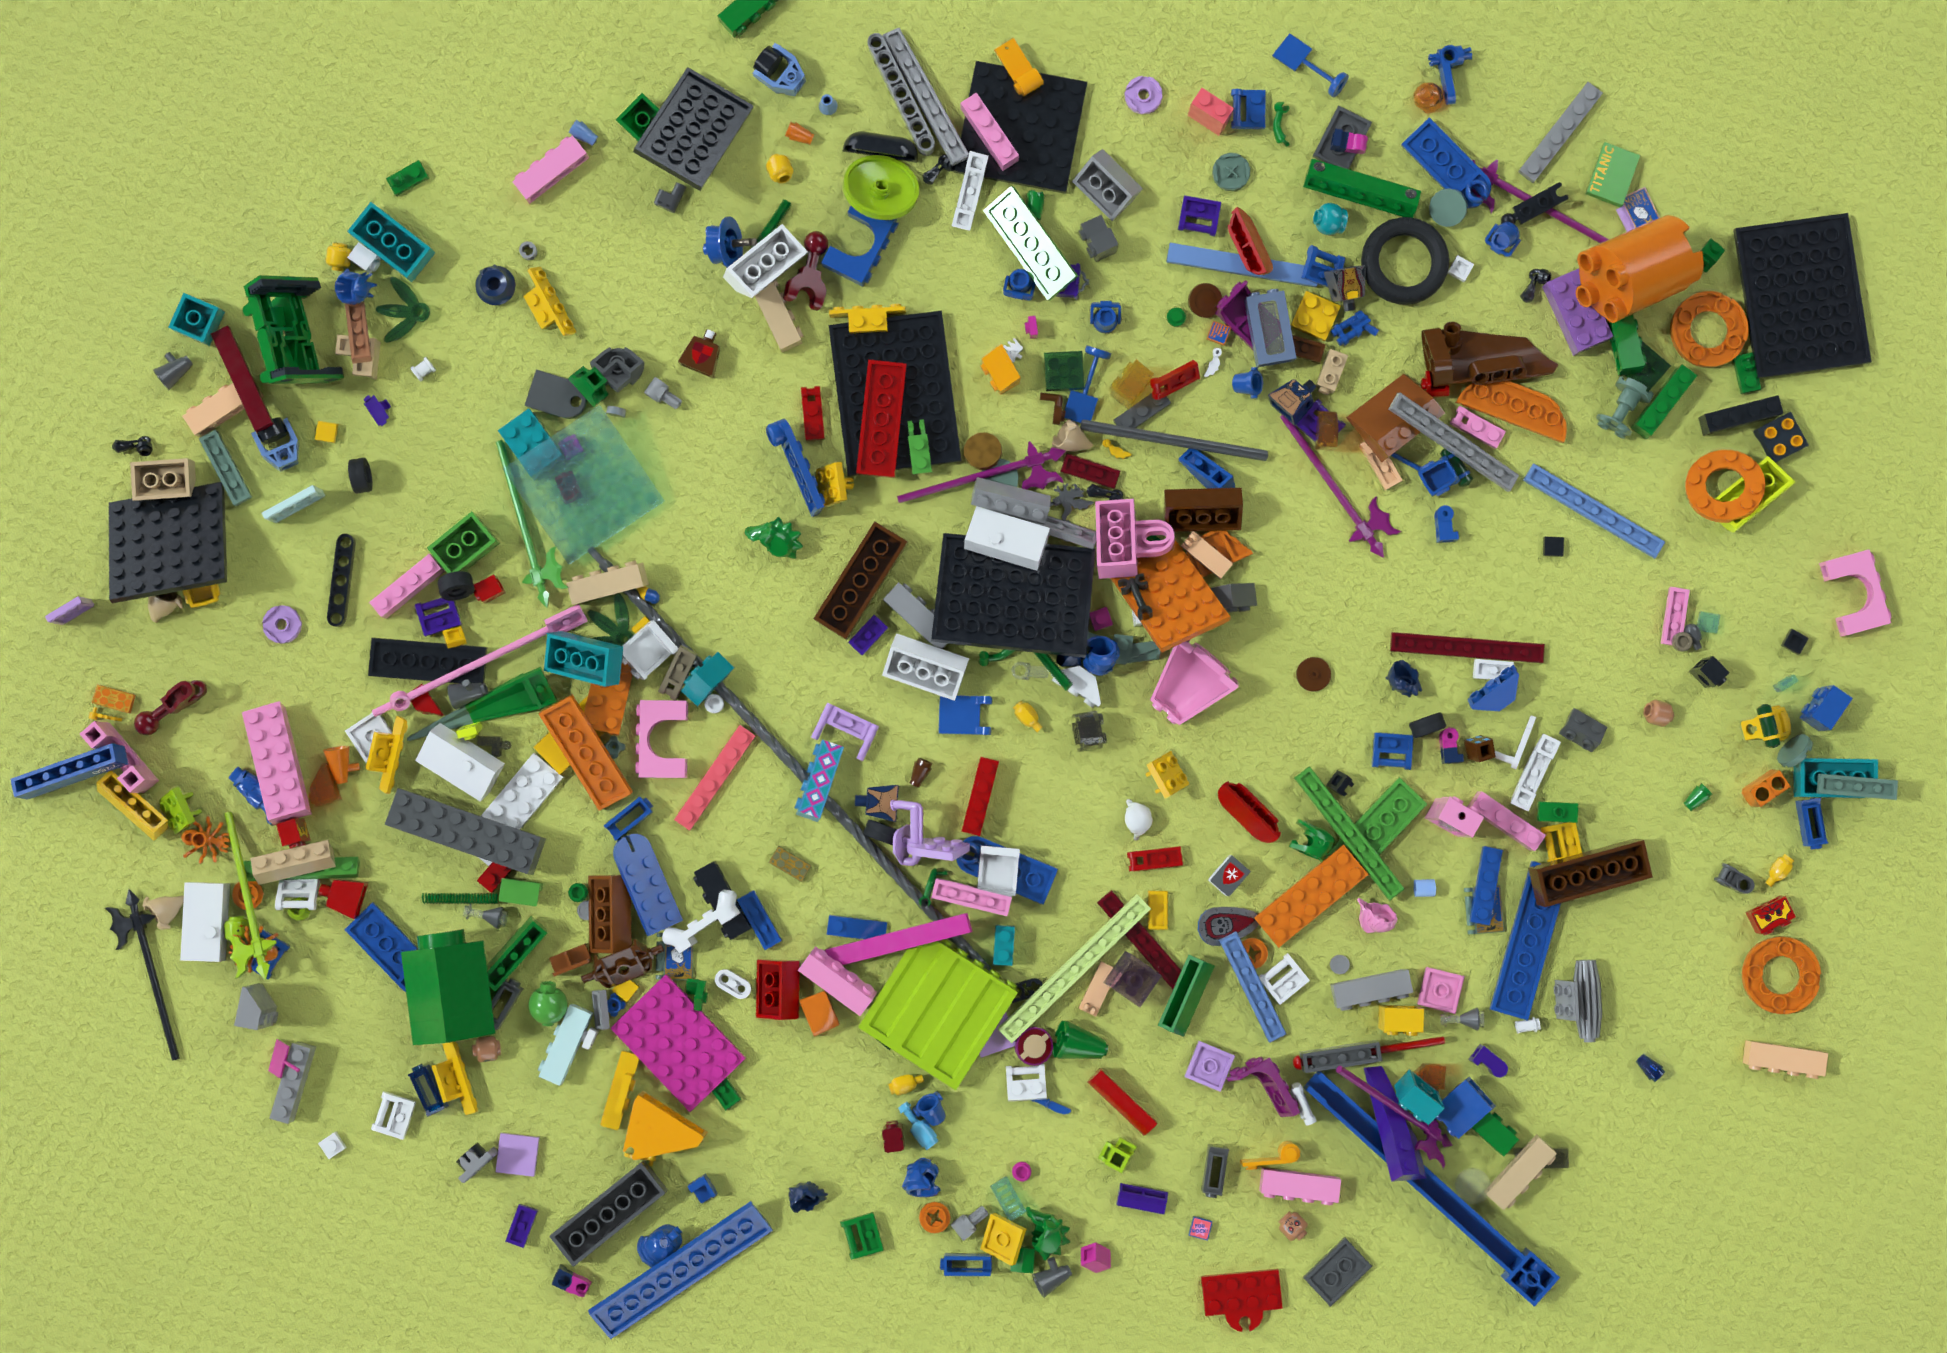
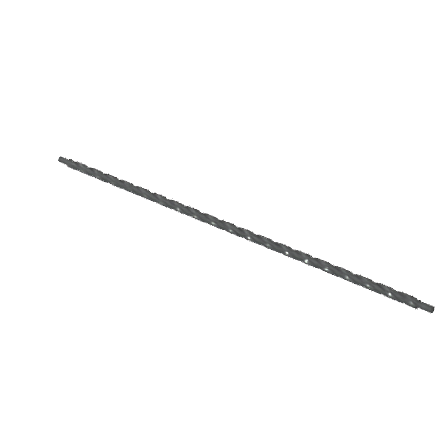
[587,546,1001,978]

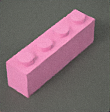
[960,93,1019,171]
[513,135,589,204]
[369,554,445,619]
[1468,791,1546,851]
[798,946,877,1016]
[1259,1167,1341,1205]

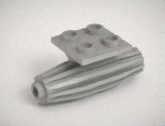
[1554,960,1602,1042]

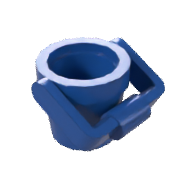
[1485,222,1521,257]
[1003,269,1036,300]
[1090,301,1121,334]
[1232,367,1263,399]
[912,1091,946,1126]

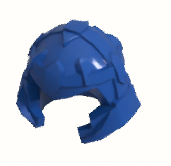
[1083,636,1120,676]
[902,1158,940,1197]

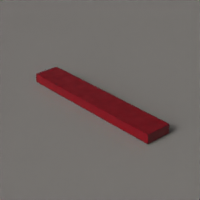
[211,325,274,433]
[1097,890,1182,989]

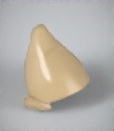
[1052,420,1093,452]
[148,592,183,623]
[143,895,184,930]

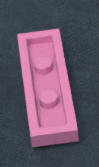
[1660,587,1690,646]

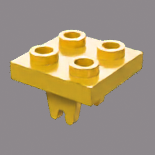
[1145,751,1189,798]

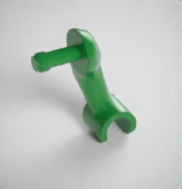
[1273,102,1290,147]
[979,649,1016,666]
[918,868,947,907]

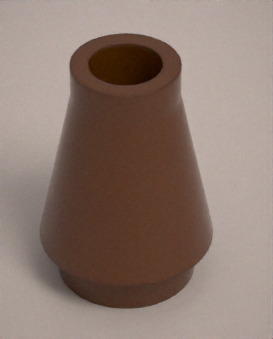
[909,758,932,788]

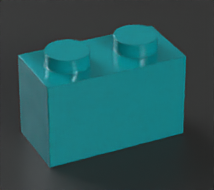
[993,925,1015,966]

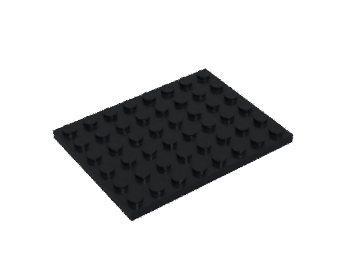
[1733,213,1872,378]
[828,310,961,476]
[931,533,1095,658]

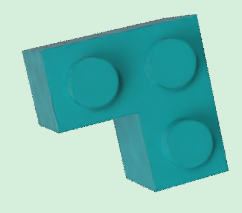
[681,652,735,707]

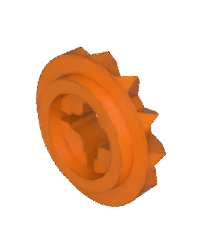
[232,881,264,910]
[1242,938,1268,969]
[919,1201,950,1233]

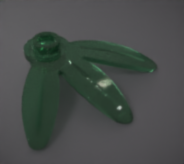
[376,277,430,343]
[588,593,634,646]

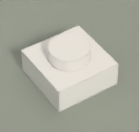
[1448,255,1474,282]
[581,1028,599,1050]
[318,1132,347,1159]

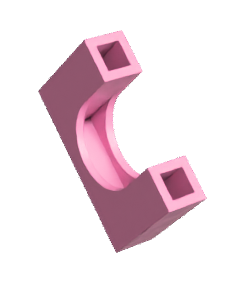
[1819,549,1891,636]
[635,700,688,778]
[80,721,159,793]

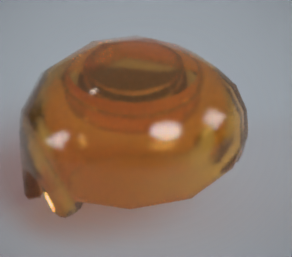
[1413,82,1443,113]

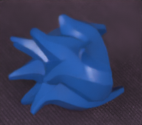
[335,269,377,305]

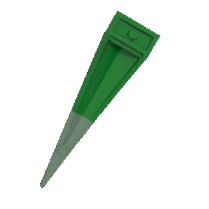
[407,667,557,741]

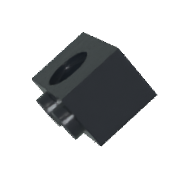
[1689,656,1730,688]

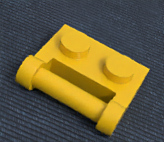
[1540,822,1582,862]

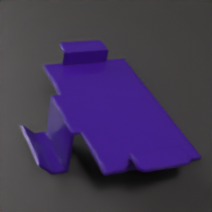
[364,395,391,426]

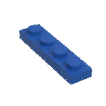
[1469,846,1503,926]

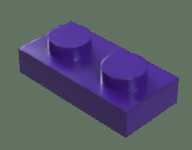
[848,615,888,656]
[505,1204,538,1248]

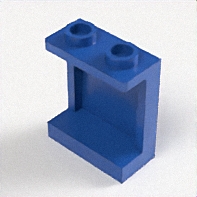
[1436,1076,1496,1139]

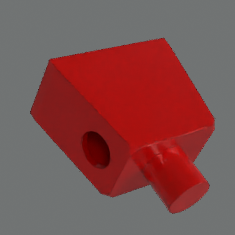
[318,879,368,919]

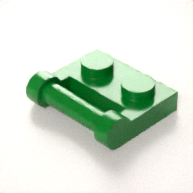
[840,1212,884,1260]

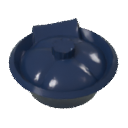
[475,264,516,305]

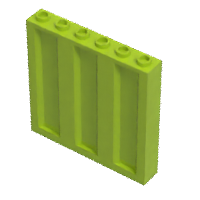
[858,939,1019,1090]

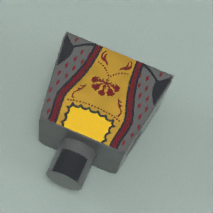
[1324,265,1365,311]

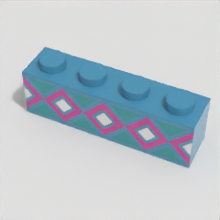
[794,740,844,822]

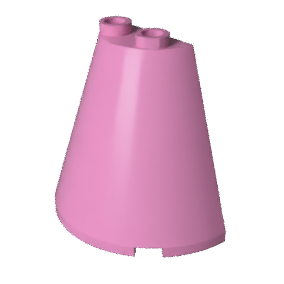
[1150,640,1239,725]

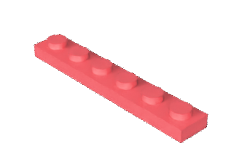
[674,725,756,831]

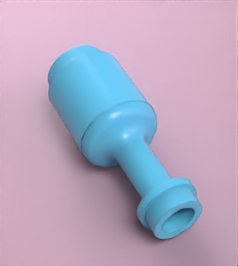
[898,1101,939,1150]

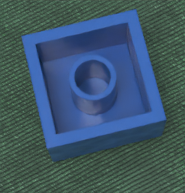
[1800,685,1853,731]

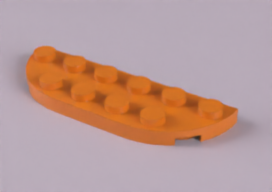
[1455,381,1567,443]

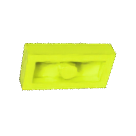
[456,722,483,740]

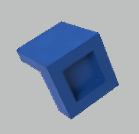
[687,1173,718,1203]

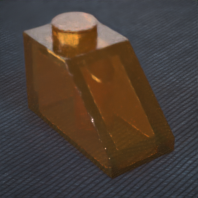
[1315,411,1339,451]
[309,763,342,807]

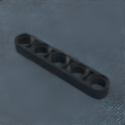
[327,534,356,627]

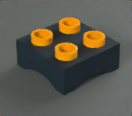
[1753,412,1809,463]

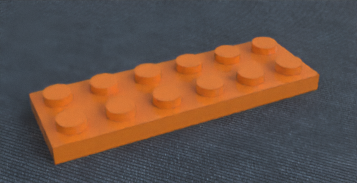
[539,694,633,811]
[1254,844,1369,948]

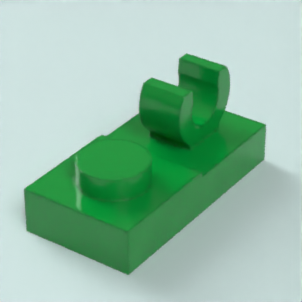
[386,160,429,196]
[1733,352,1761,394]

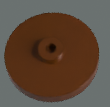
[1188,283,1222,318]
[1296,657,1331,692]

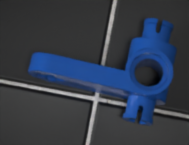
[1428,45,1472,105]

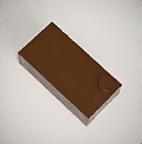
[1163,488,1243,532]

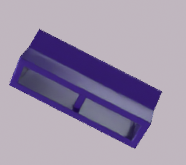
[1116,1183,1168,1214]

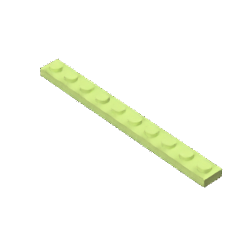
[998,894,1151,1043]

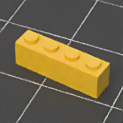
[96,770,168,841]

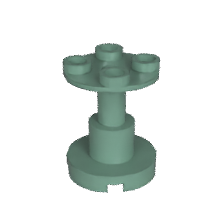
[1596,376,1654,439]

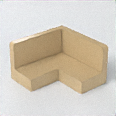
[335,335,381,380]

